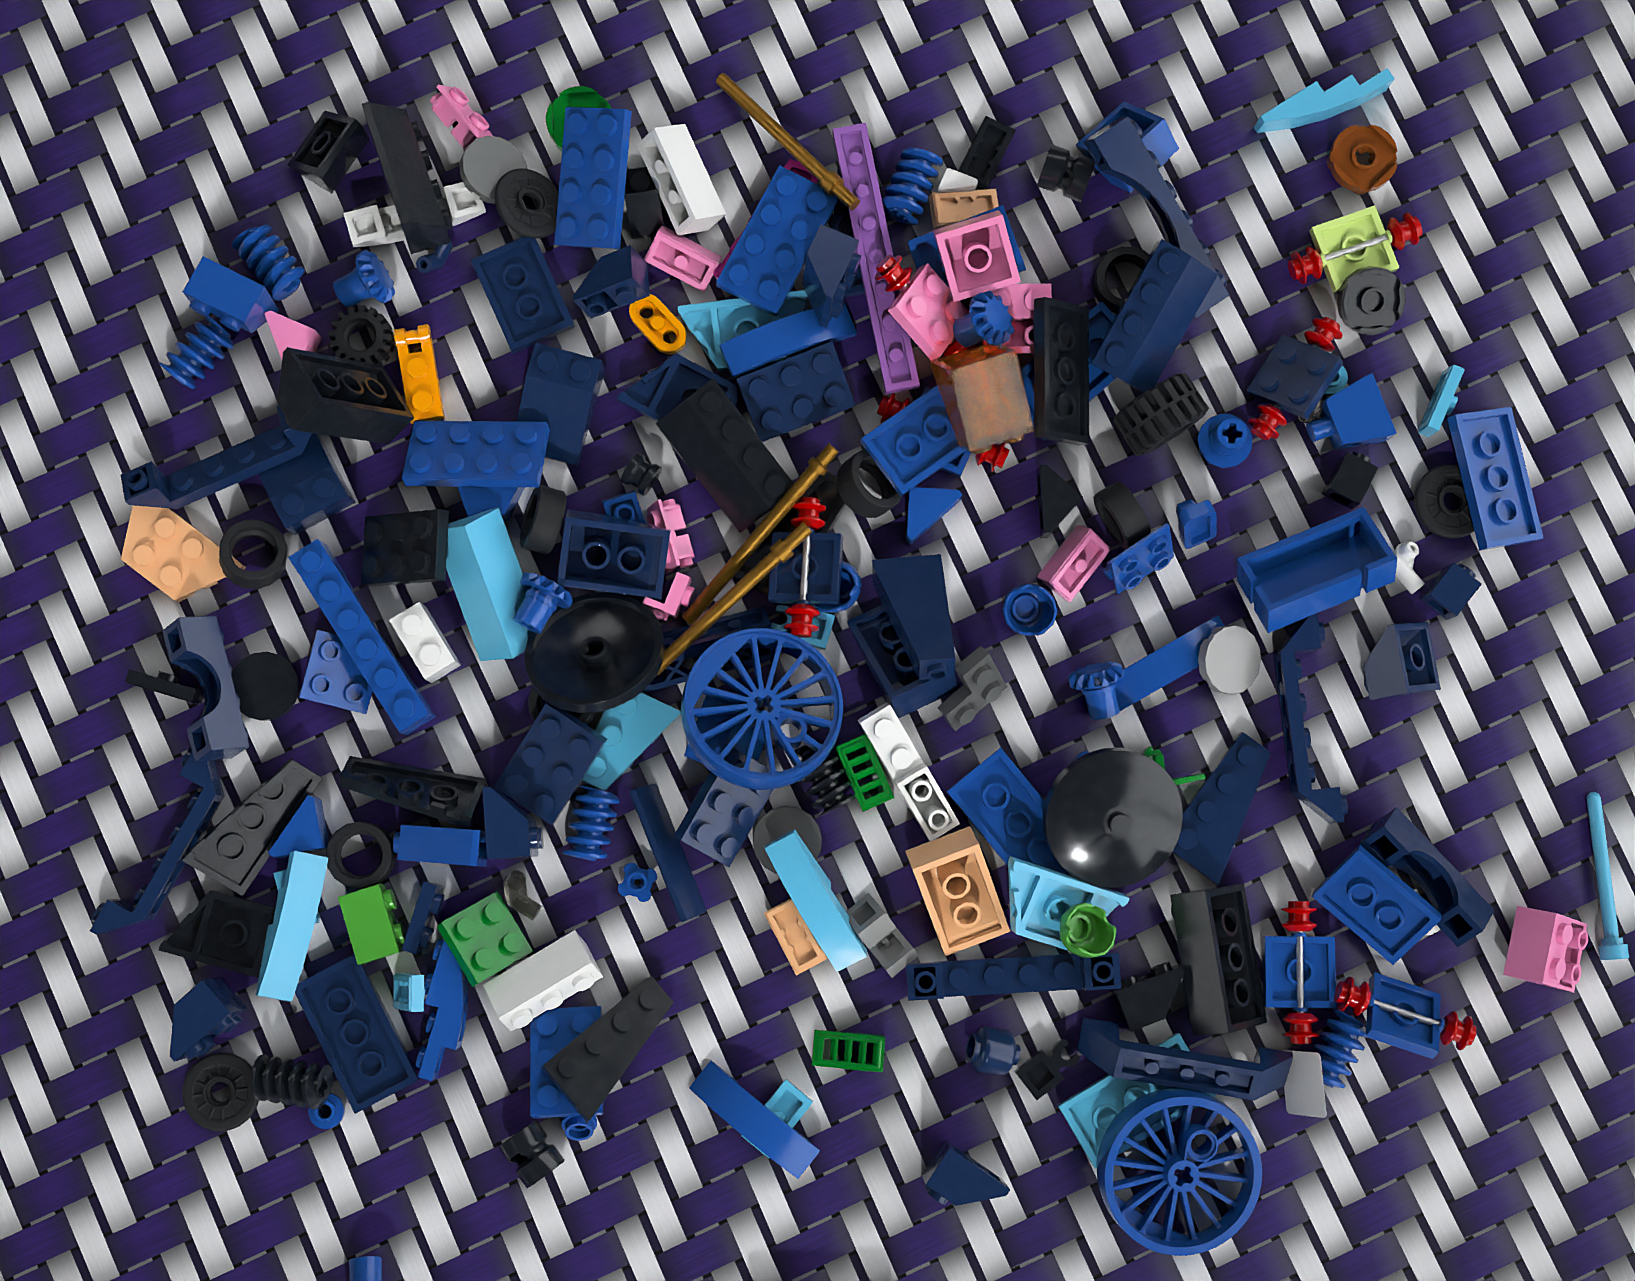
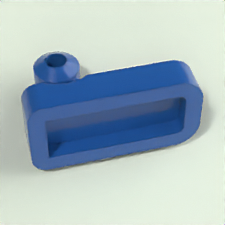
[1176,499,1217,549]

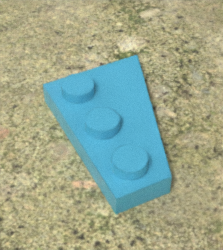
[583,693,681,791]

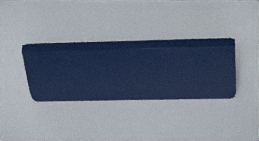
[629,784,706,922]

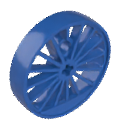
[681,628,843,790]
[1097,1088,1262,1256]

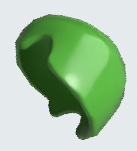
[1060,902,1116,958]

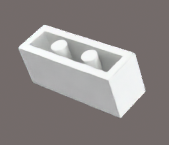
[637,124,726,235]
[483,930,603,1031]

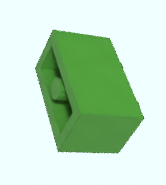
[338,884,406,965]

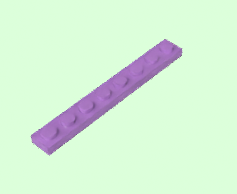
[832,123,920,395]

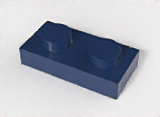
[402,882,445,954]

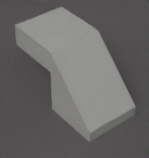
[846,893,919,978]

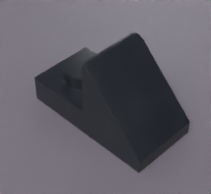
[624,167,664,239]

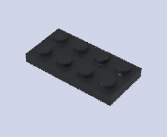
[1033,297,1089,446]

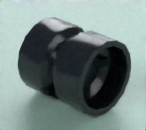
[1037,144,1095,202]
[498,1119,565,1188]

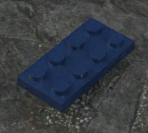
[295,954,421,1114]

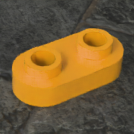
[629,294,687,355]

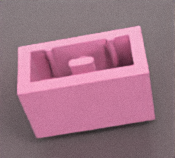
[981,284,1052,354]
[1503,906,1588,992]

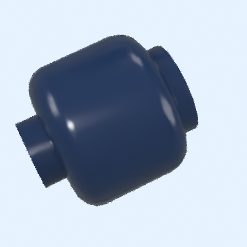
[965,1026,1021,1076]

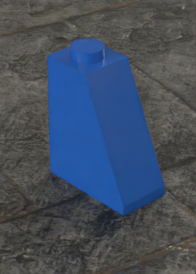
[393,825,487,867]

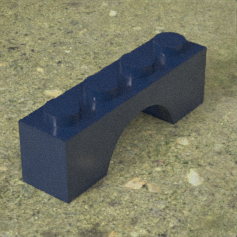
[162,616,249,762]
[1360,807,1495,947]

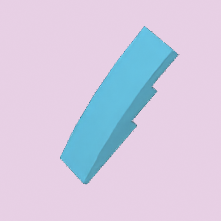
[1254,68,1395,133]
[764,829,867,972]
[256,851,328,1002]

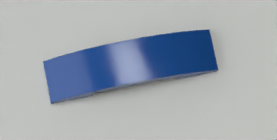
[719,303,857,378]
[1115,615,1225,711]
[689,1060,821,1179]

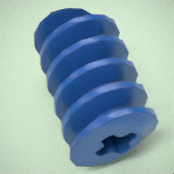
[882,148,943,226]
[232,225,305,301]
[158,315,234,389]
[562,785,621,861]
[1313,1008,1368,1088]

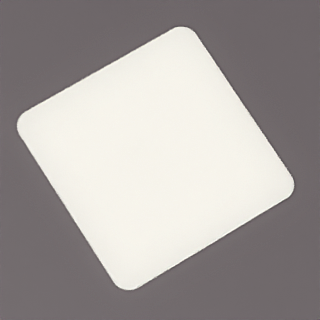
[1282,1050,1326,1118]

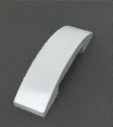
[343,182,486,247]

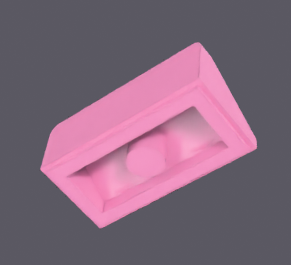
[644,225,722,292]
[1037,525,1111,602]

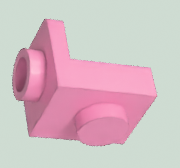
[643,572,695,621]

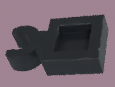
[1014,1039,1080,1100]

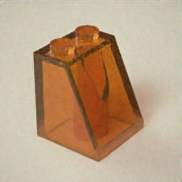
[930,343,1034,454]

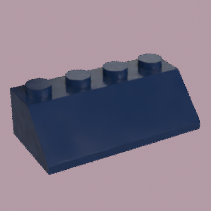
[1089,239,1218,393]

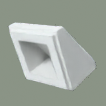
[937,168,978,193]

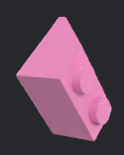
[932,210,1021,302]

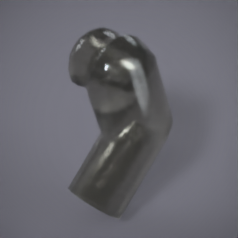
[503,870,542,921]

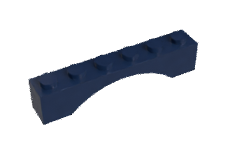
[1083,117,1229,318]

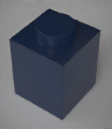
[1420,562,1482,620]

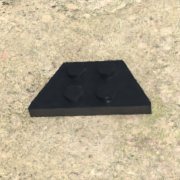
[158,890,276,978]

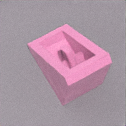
[264,311,322,359]

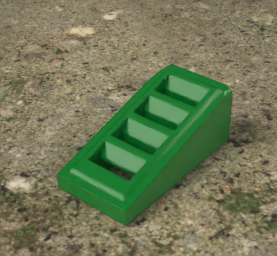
[835,734,894,812]
[812,1030,885,1072]

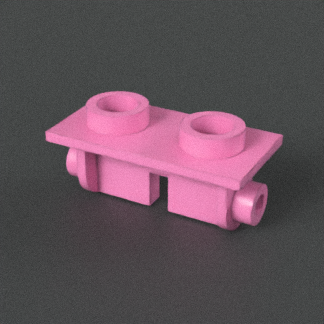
[430,85,493,150]
[646,499,695,574]

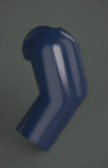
[416,238,453,273]

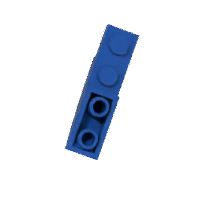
[416,939,468,1081]

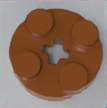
[1327,124,1398,195]

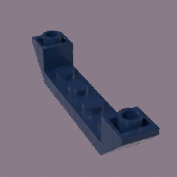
[120,405,312,509]
[1273,614,1348,823]
[90,748,225,934]
[906,952,1121,1001]
[1077,1017,1293,1101]

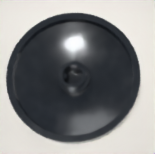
[524,592,665,713]
[1042,748,1183,888]

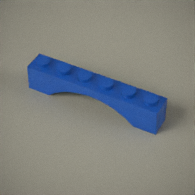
[288,539,436,735]

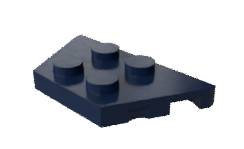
[616,353,737,422]

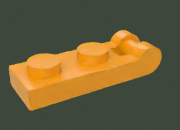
[394,324,445,424]

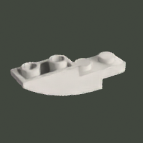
[858,702,960,841]

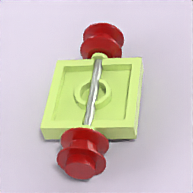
[1288,205,1422,293]

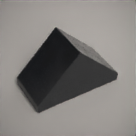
[1036,465,1083,539]

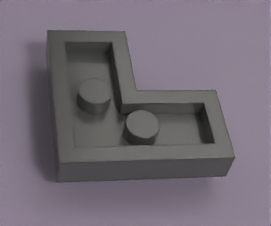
[937,646,1007,732]

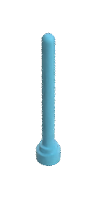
[1586,792,1629,960]

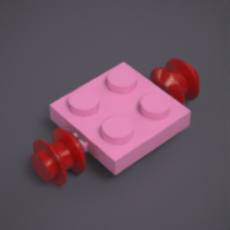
[875,255,980,370]

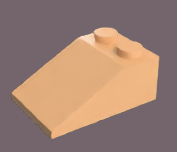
[905,826,1010,956]

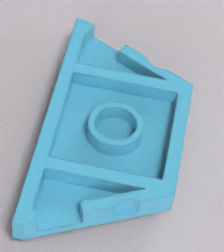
[678,290,808,371]
[1008,856,1130,950]

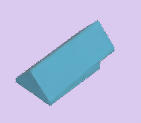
[446,507,532,661]

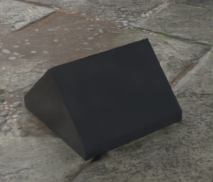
[288,111,369,194]

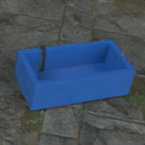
[1237,507,1397,633]

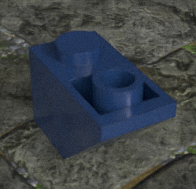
[573,245,650,319]

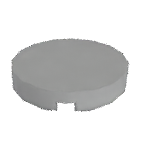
[1198,625,1261,695]

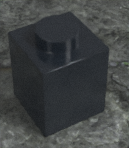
[1322,452,1379,509]

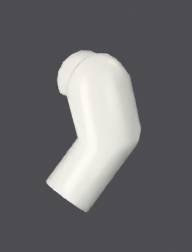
[1394,541,1425,594]

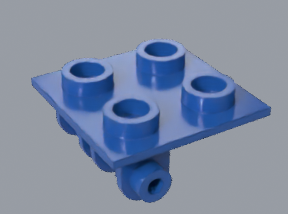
[1102,523,1174,594]
[299,630,373,714]

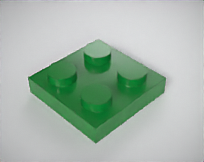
[436,891,533,987]

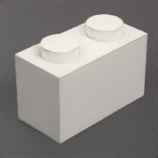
[389,602,461,683]

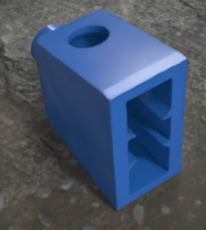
[1306,373,1397,450]

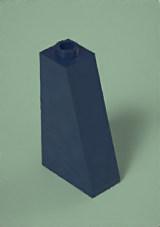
[872,554,955,681]

